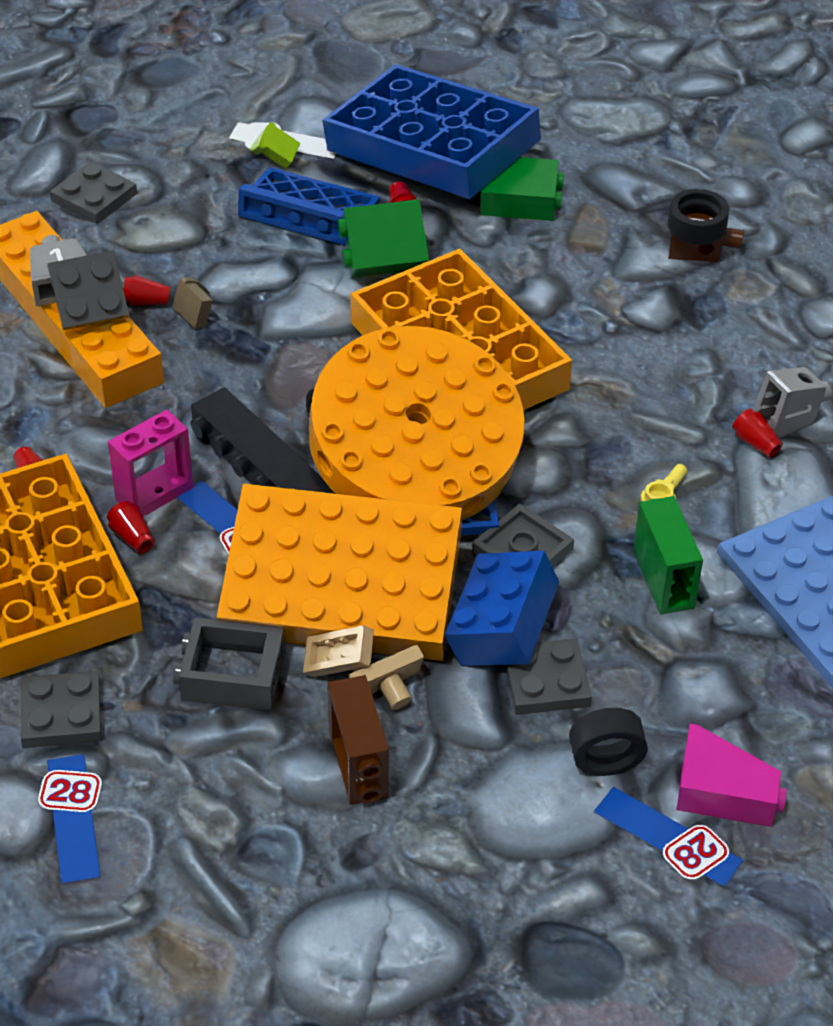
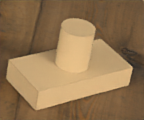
[303,625,374,677]
[349,644,424,710]

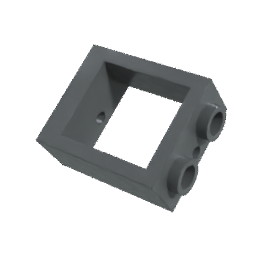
[174,618,285,711]

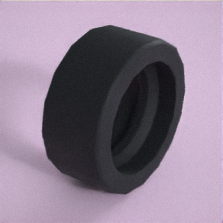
[667,188,729,245]
[569,708,648,776]

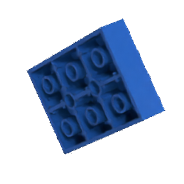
[322,64,541,199]

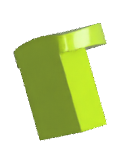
[249,122,301,169]

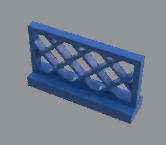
[238,167,380,246]

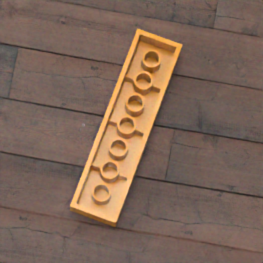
[0,211,164,409]

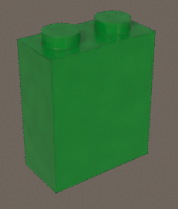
[480,157,564,221]
[337,199,429,278]
[633,496,703,615]

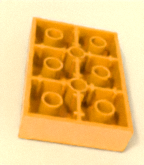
[350,248,572,410]
[0,453,143,679]
[216,484,462,661]

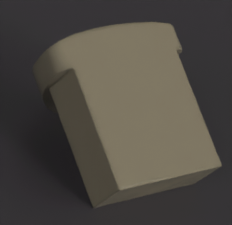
[173,277,213,329]

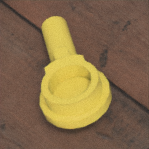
[640,464,688,501]

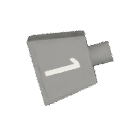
[30,235,86,307]
[754,367,832,439]

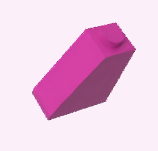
[676,724,787,827]

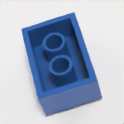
[444,550,559,666]

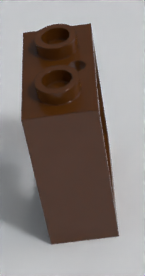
[327,675,389,805]

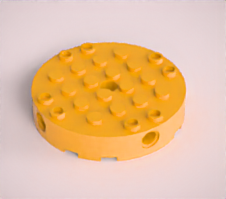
[309,326,524,520]

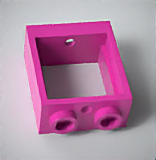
[108,409,194,517]

